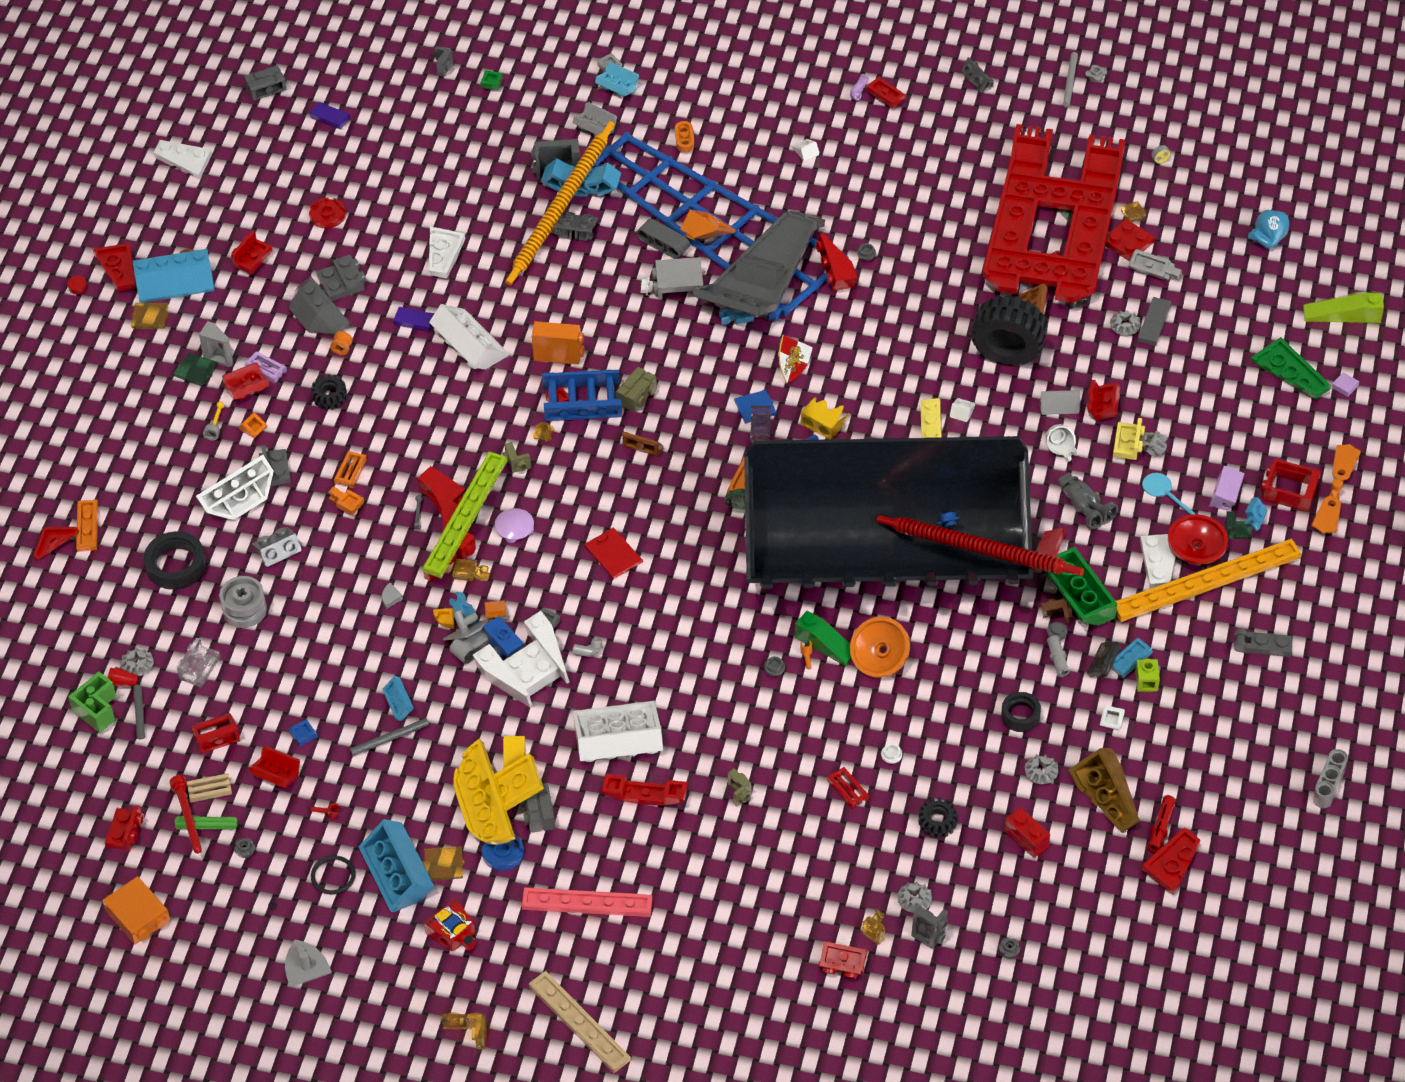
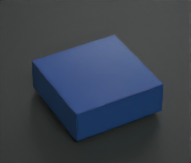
[289,719,317,747]

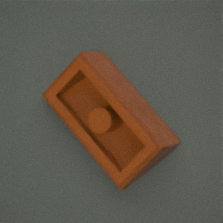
[622,431,663,457]

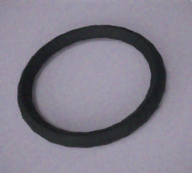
[311,855,356,894]

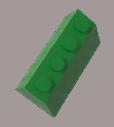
[1044,547,1117,626]

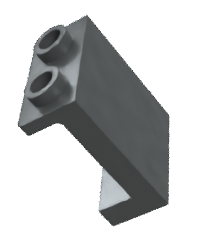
[531,139,580,180]

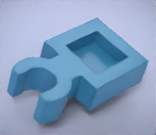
[719,308,754,325]

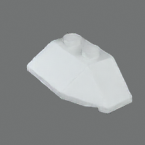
[196,455,274,520]

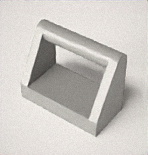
[199,321,233,367]

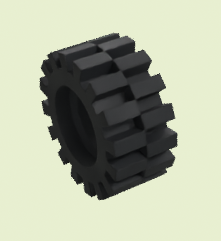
[311,374,347,410]
[918,797,957,839]

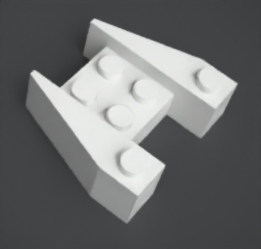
[473,611,569,708]

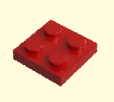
[1105,219,1155,262]

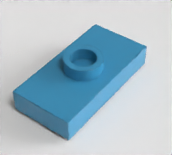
[1108,638,1153,678]
[382,676,414,721]

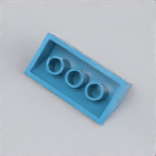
[133,249,215,303]
[359,819,434,912]

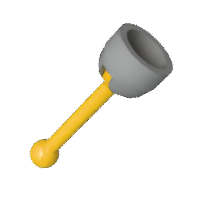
[203,401,224,441]

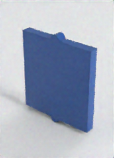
[734,390,777,424]

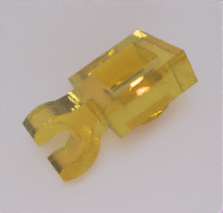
[452,559,490,581]
[862,909,885,945]

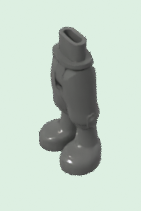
[1058,473,1119,529]

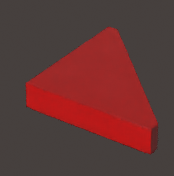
[33,527,79,560]

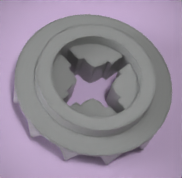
[1110,310,1141,335]
[120,648,154,676]
[1025,754,1058,784]
[898,881,932,913]

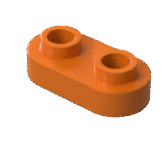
[675,121,694,152]

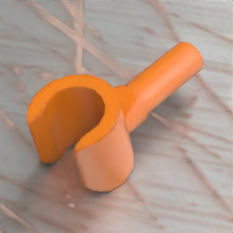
[800,641,812,670]

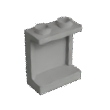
[652,257,703,300]

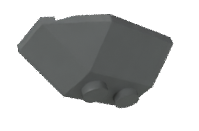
[288,276,351,335]

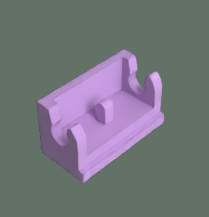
[1209,466,1244,511]

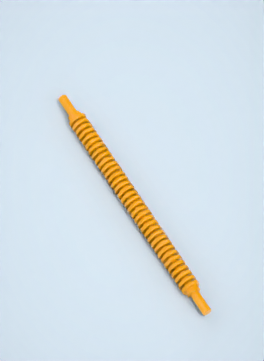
[505,121,615,286]

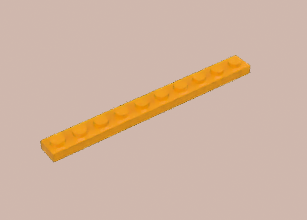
[1116,539,1301,622]

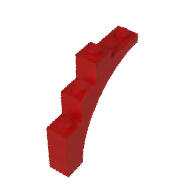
[417,466,476,582]

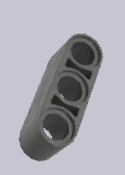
[636,219,690,259]

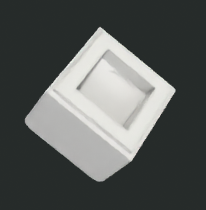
[792,139,819,161]
[950,398,975,422]
[1100,705,1125,730]

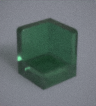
[1224,511,1252,539]

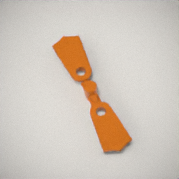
[1312,444,1361,534]

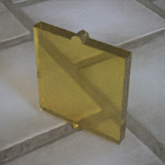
[131,303,169,329]
[423,847,465,880]

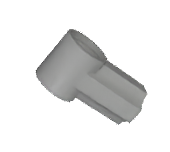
[450,629,489,664]

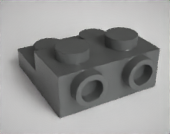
[316,255,366,301]

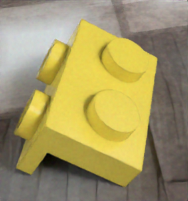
[1113,418,1145,460]

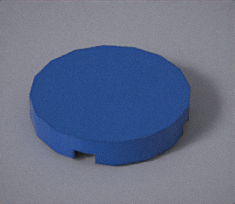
[481,834,524,871]

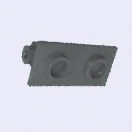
[961,57,994,93]

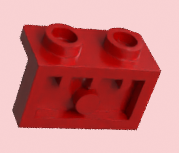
[104,805,144,851]

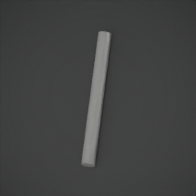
[1063,52,1078,108]

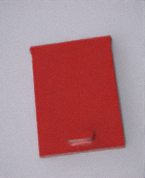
[584,527,643,579]

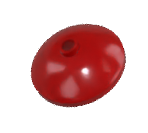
[1167,514,1228,564]

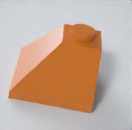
[680,209,736,240]

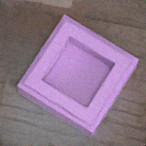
[1332,372,1359,397]

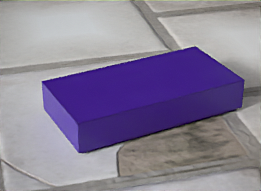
[310,102,350,130]
[393,307,435,332]

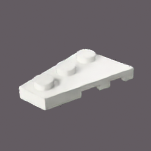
[154,140,212,180]
[429,226,465,279]
[1140,534,1176,589]

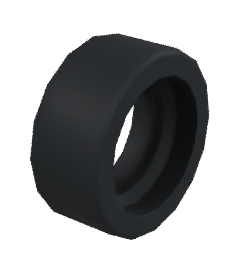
[1001,692,1041,732]

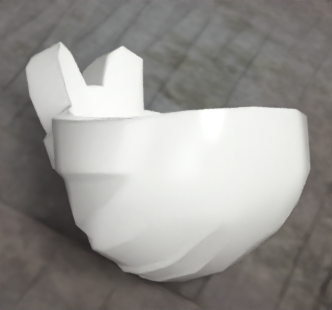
[1046,424,1079,462]

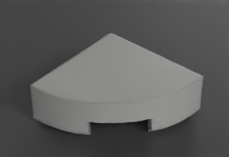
[382,583,403,609]

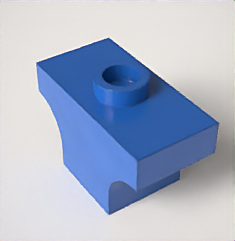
[483,616,524,660]

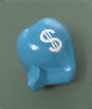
[1248,210,1289,249]

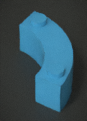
[541,158,621,197]

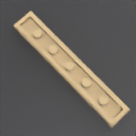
[529,971,631,1073]

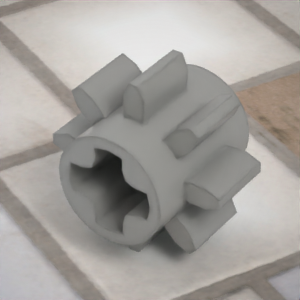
[1143,431,1167,456]

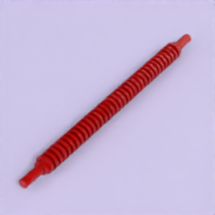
[877,515,1084,576]

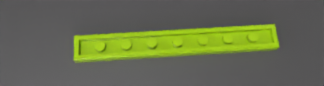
[423,452,507,578]

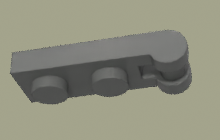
[1234,629,1293,657]

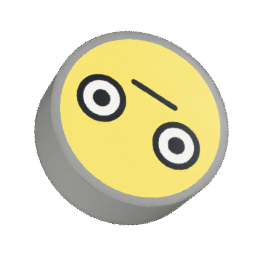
[1152,145,1171,164]

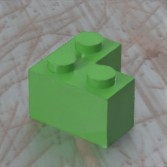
[68,672,116,733]

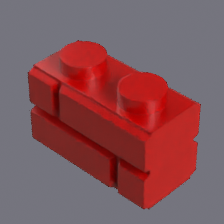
[1004,807,1051,858]

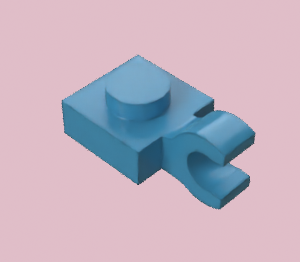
[1243,497,1268,532]
[449,591,479,624]

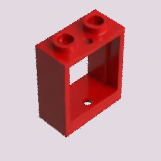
[1261,459,1321,512]

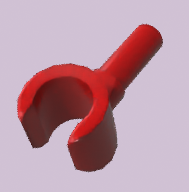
[311,803,340,820]

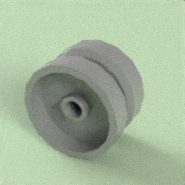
[219,576,267,628]

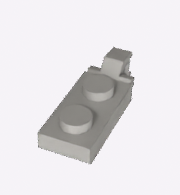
[1128,249,1182,280]

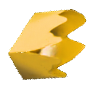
[801,396,849,439]

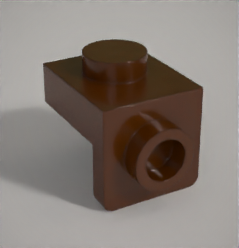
[1041,599,1072,625]

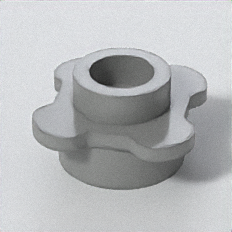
[1086,65,1107,83]

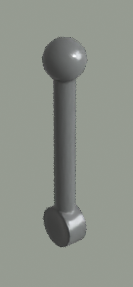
[414,495,423,529]

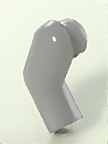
[573,638,603,657]

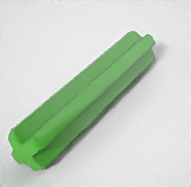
[175,816,238,829]

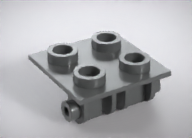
[554,212,599,241]

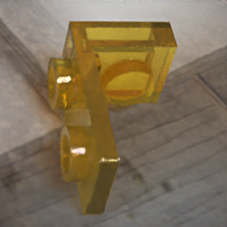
[442,1012,487,1049]

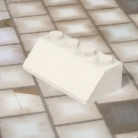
[429,304,509,370]

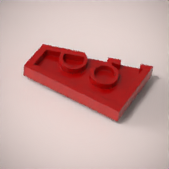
[93,243,136,291]
[1141,827,1201,895]

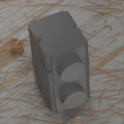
[244,65,287,101]
[521,783,555,833]

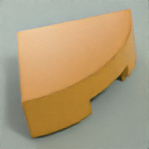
[433,608,454,629]

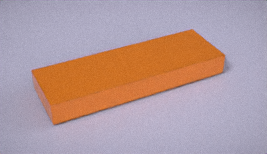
[76,499,98,552]

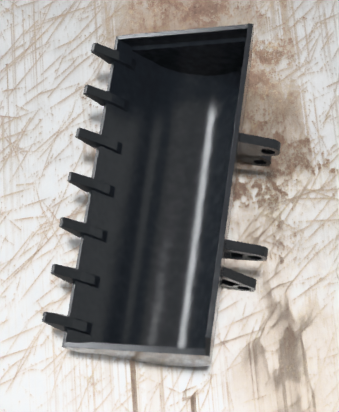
[744,436,1033,589]

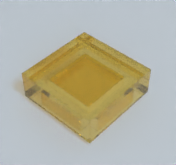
[1121,201,1146,222]

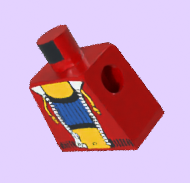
[424,899,477,951]

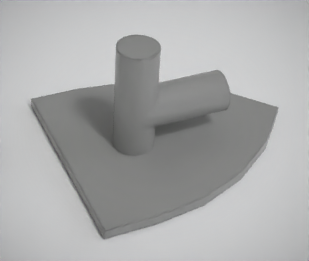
[443,609,489,640]
[285,939,332,988]

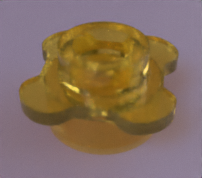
[533,422,554,441]

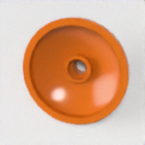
[850,617,910,678]

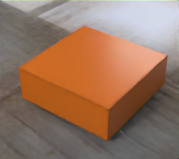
[485,601,506,618]

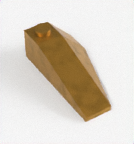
[1068,748,1140,832]

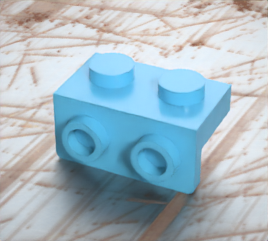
[595,62,639,96]

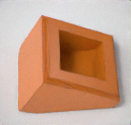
[238,412,268,438]

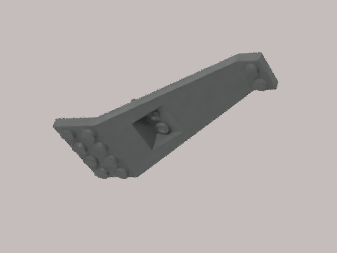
[692,210,825,317]

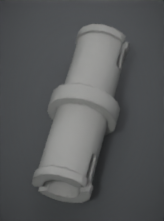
[1047,636,1070,677]

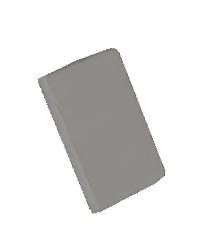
[1040,390,1080,415]

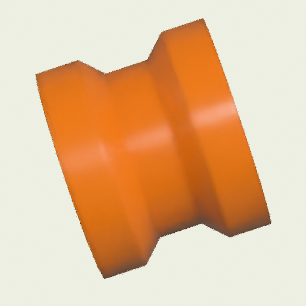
[330,331,353,355]

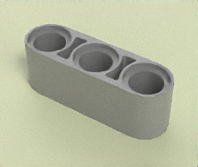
[1313,749,1348,808]

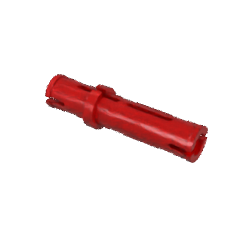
[1147,795,1176,853]

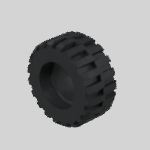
[971,295,1048,366]

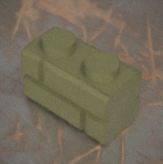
[615,367,657,412]

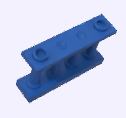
[542,370,622,421]

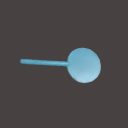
[1142,473,1195,515]

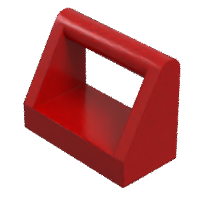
[191,713,240,754]

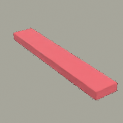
[522,887,652,917]

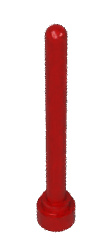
[169,775,202,854]

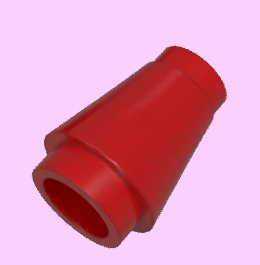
[108,667,139,687]

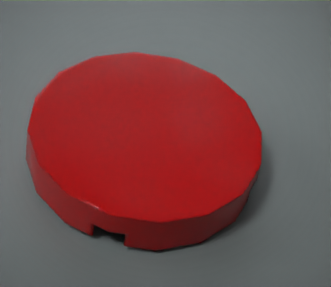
[309,198,346,229]

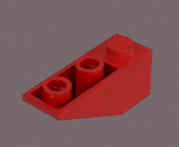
[816,233,857,291]

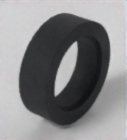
[144,531,206,590]

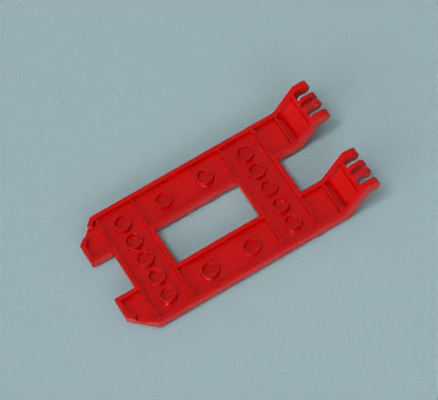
[983,124,1126,303]

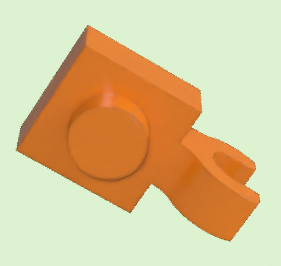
[328,487,364,516]

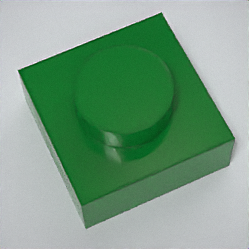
[480,70,503,90]

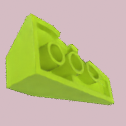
[1303,292,1384,323]

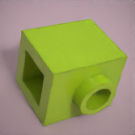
[1135,659,1160,692]

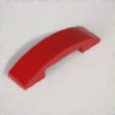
[601,774,688,805]

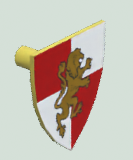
[778,335,813,383]

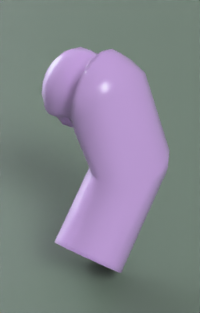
[850,74,869,100]

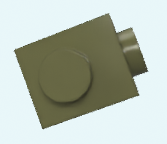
[502,442,531,473]
[728,768,751,806]

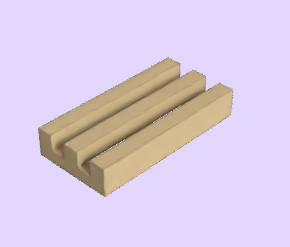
[187,773,232,803]

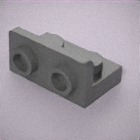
[259,445,291,487]
[911,906,948,949]

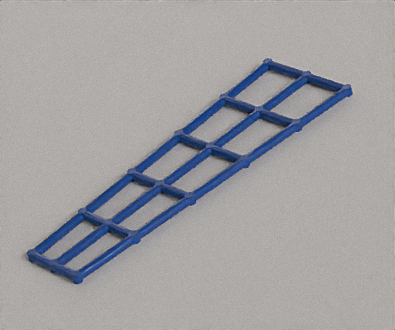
[592,132,849,316]

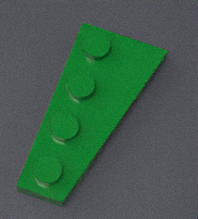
[1251,337,1331,400]

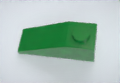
[795,610,852,666]

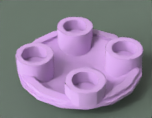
[495,508,534,543]

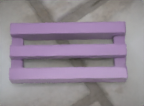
[245,351,287,383]

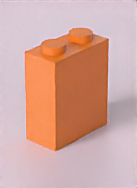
[532,321,585,365]
[102,876,170,945]

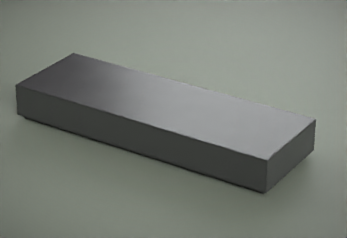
[1138,297,1172,346]

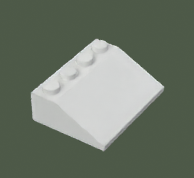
[572,701,663,762]

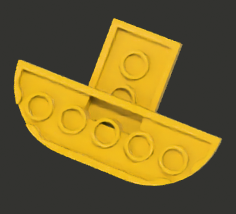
[454,739,544,845]

